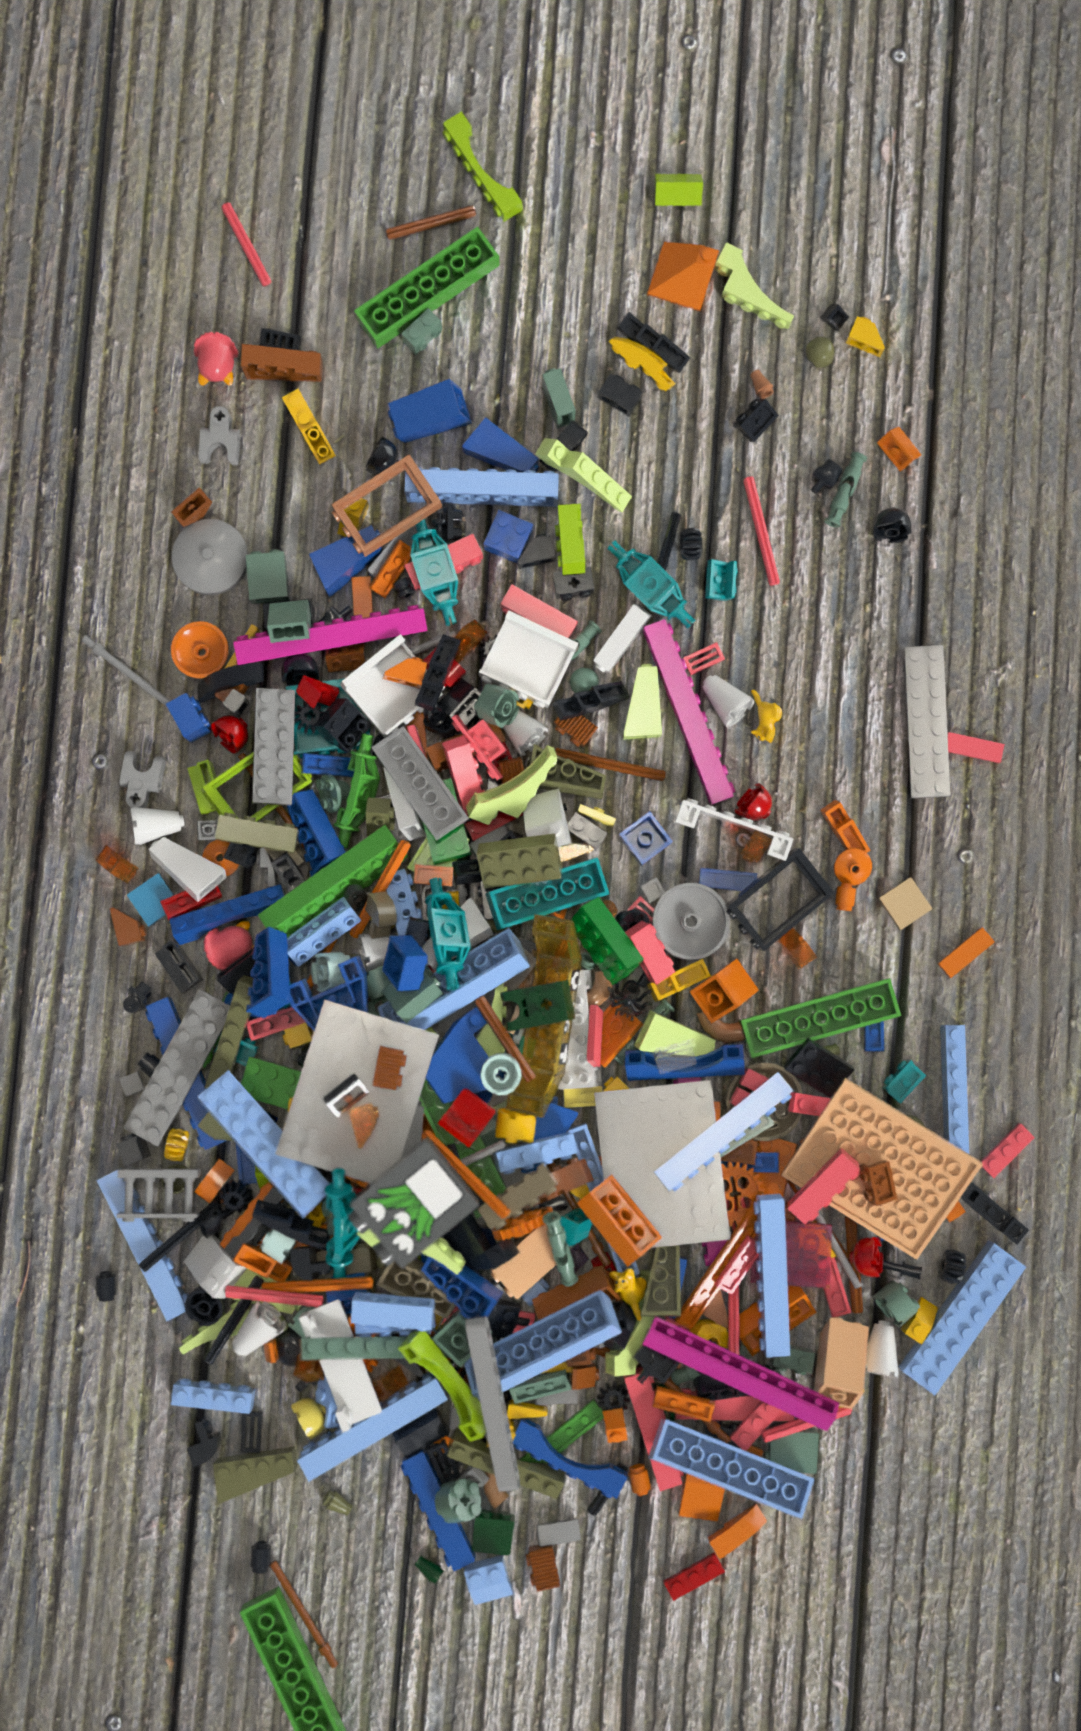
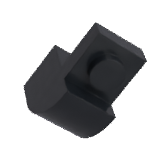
[290,1246,333,1281]
[187,1416,221,1467]

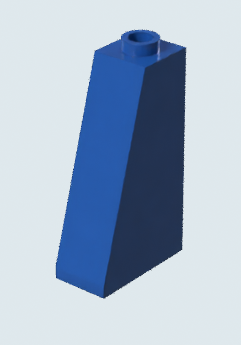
[462,417,539,472]
[520,1099,579,1174]

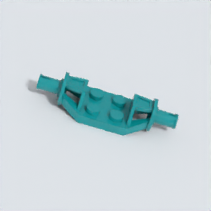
[410,519,458,626]
[607,540,696,629]
[425,878,471,990]
[325,1168,360,1278]

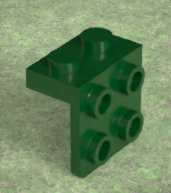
[472,1509,515,1556]

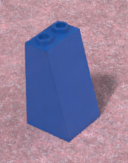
[388,379,472,443]
[309,525,383,597]

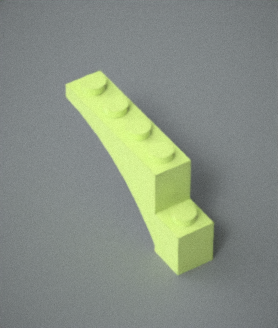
[715,242,794,329]
[535,438,632,512]
[466,745,557,825]
[476,983,507,1057]
[357,1229,466,1275]
[605,1270,654,1376]
[179,1300,288,1355]

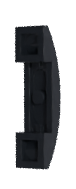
[197,663,264,703]
[960,1182,1029,1245]

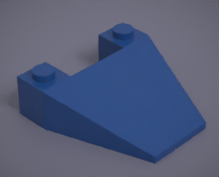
[289,955,368,1031]
[425,1007,507,1104]

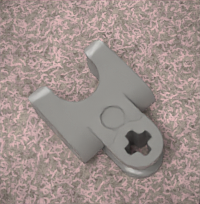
[199,406,240,465]
[120,751,166,808]

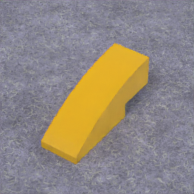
[647,959,711,1002]

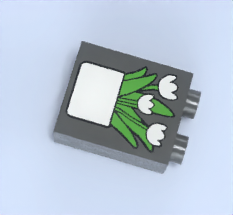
[347,1136,479,1269]

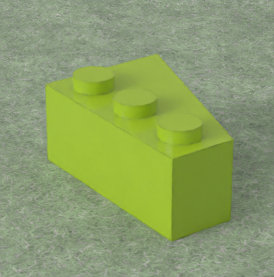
[555,503,585,575]

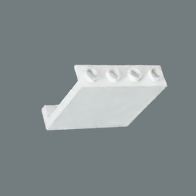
[479,610,578,709]
[340,634,445,738]

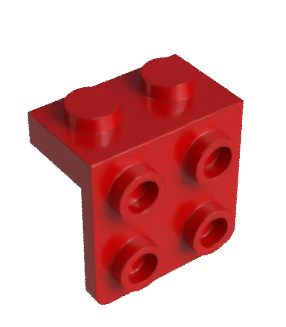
[437,1088,495,1148]

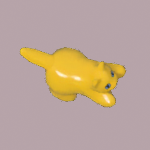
[751,690,782,743]
[609,1269,647,1321]

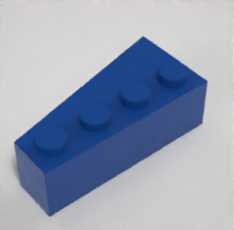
[287,789,345,877]
[246,927,290,1018]
[421,1256,503,1319]

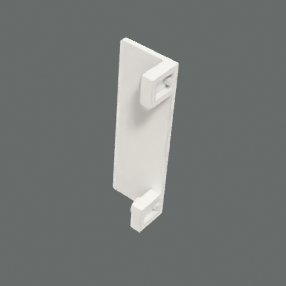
[675,798,793,861]
[547,970,602,1090]
[299,1300,382,1433]

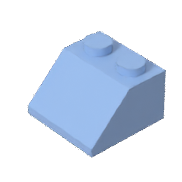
[464,1555,513,1605]

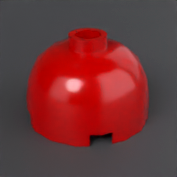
[211,715,248,754]
[735,783,772,822]
[850,1237,883,1277]

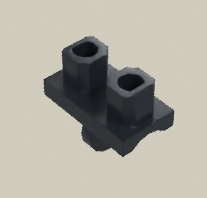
[431,504,462,543]
[123,981,151,1013]

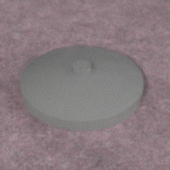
[172,519,248,595]
[652,883,730,960]

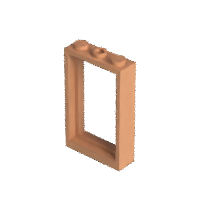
[331,455,442,557]

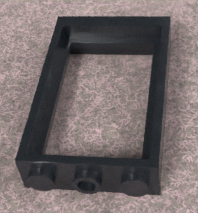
[726,848,835,951]

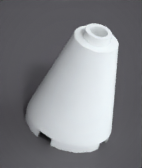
[703,675,754,727]
[503,710,548,756]
[131,807,184,845]
[358,934,398,972]
[232,1301,286,1356]
[866,1320,898,1377]

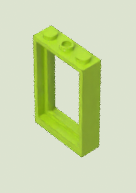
[201,752,312,822]

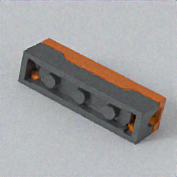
[220,1182,289,1259]

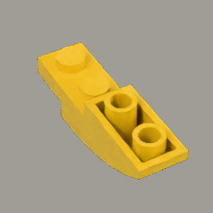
[609,337,676,391]
[282,389,336,465]

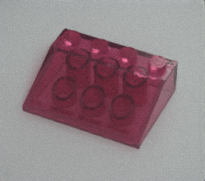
[750,1221,832,1289]

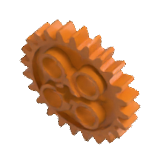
[721,1162,766,1226]
[492,1206,554,1241]

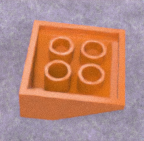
[647,242,719,311]

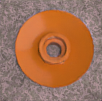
[202,840,239,877]
[834,848,872,885]

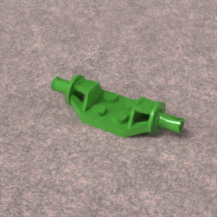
[333,733,380,848]

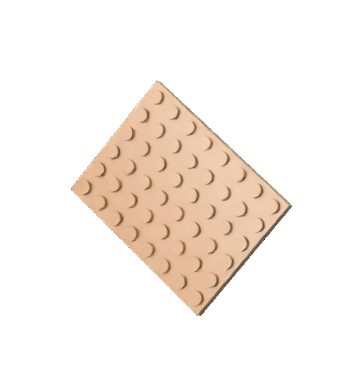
[782,1078,983,1260]

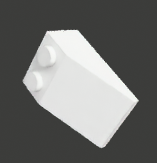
[523,789,572,847]
[184,1235,247,1299]

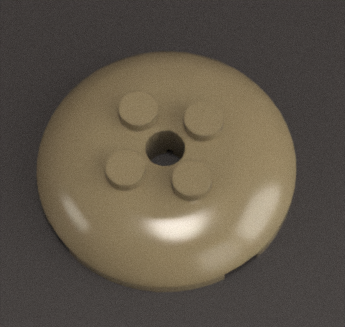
[726,1063,803,1141]

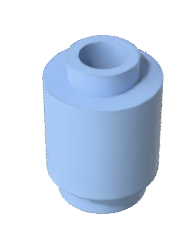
[521,1278,550,1307]

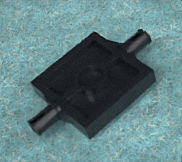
[488,1300,530,1338]
[632,1326,681,1385]

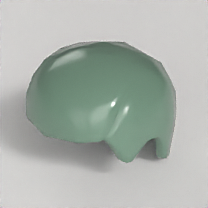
[569,667,600,693]

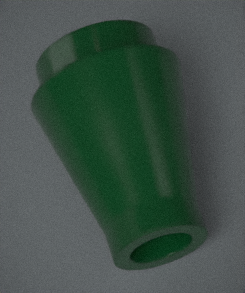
[414,1555,444,1584]

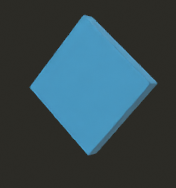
[127,873,174,927]

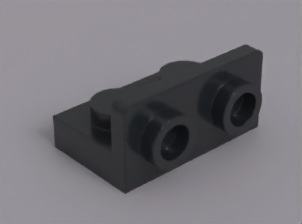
[733,399,779,442]
[223,842,260,869]

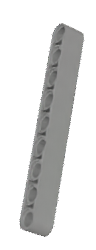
[465,1316,520,1492]

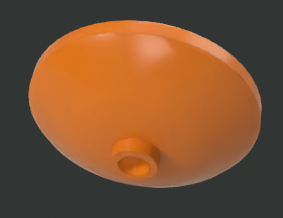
[171,621,229,679]

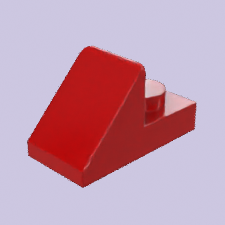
[296,675,339,708]

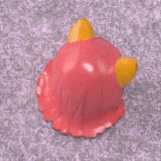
[193,332,238,386]
[204,921,254,971]

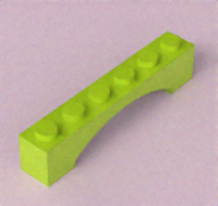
[442,111,522,222]
[398,1330,486,1442]

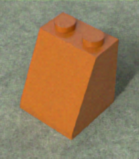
[689,959,759,1024]

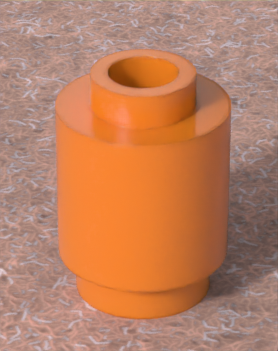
[835,883,856,911]
[628,1464,651,1496]

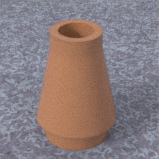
[750,369,774,399]

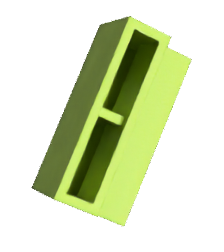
[654,174,703,206]
[187,759,222,815]

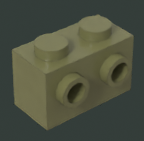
[366,797,395,837]

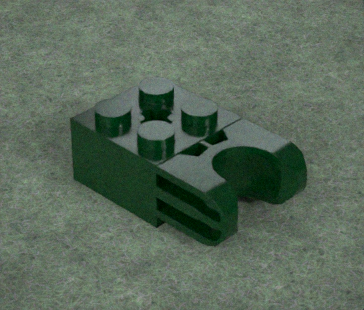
[500,980,576,1032]

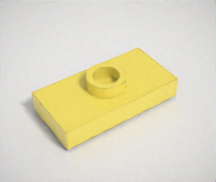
[578,804,616,827]

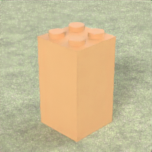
[491,1224,571,1299]
[814,1317,869,1409]

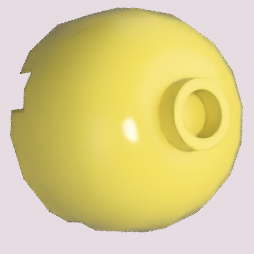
[291,1398,326,1440]

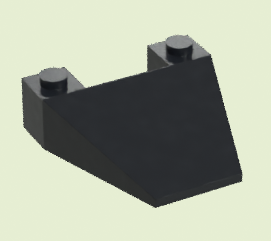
[440,1188,520,1270]

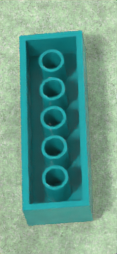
[485,857,610,930]

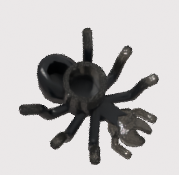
[607,980,653,1021]

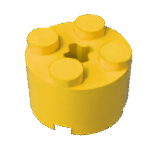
[495,1108,536,1143]

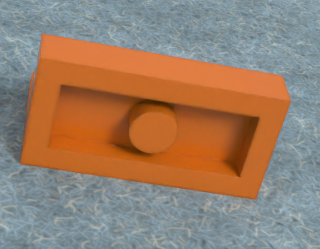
[877,426,922,472]

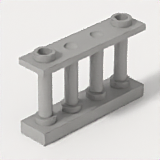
[117,1168,201,1222]

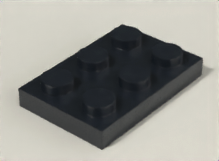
[784,1038,854,1098]

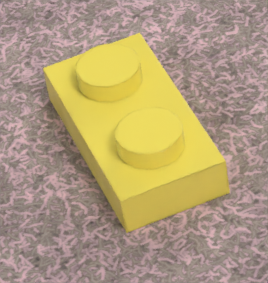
[563,1086,603,1108]

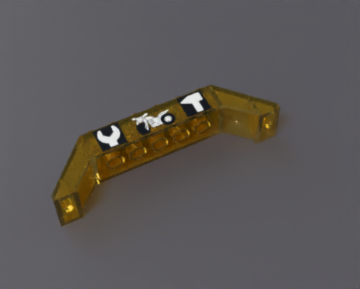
[506,914,582,1118]

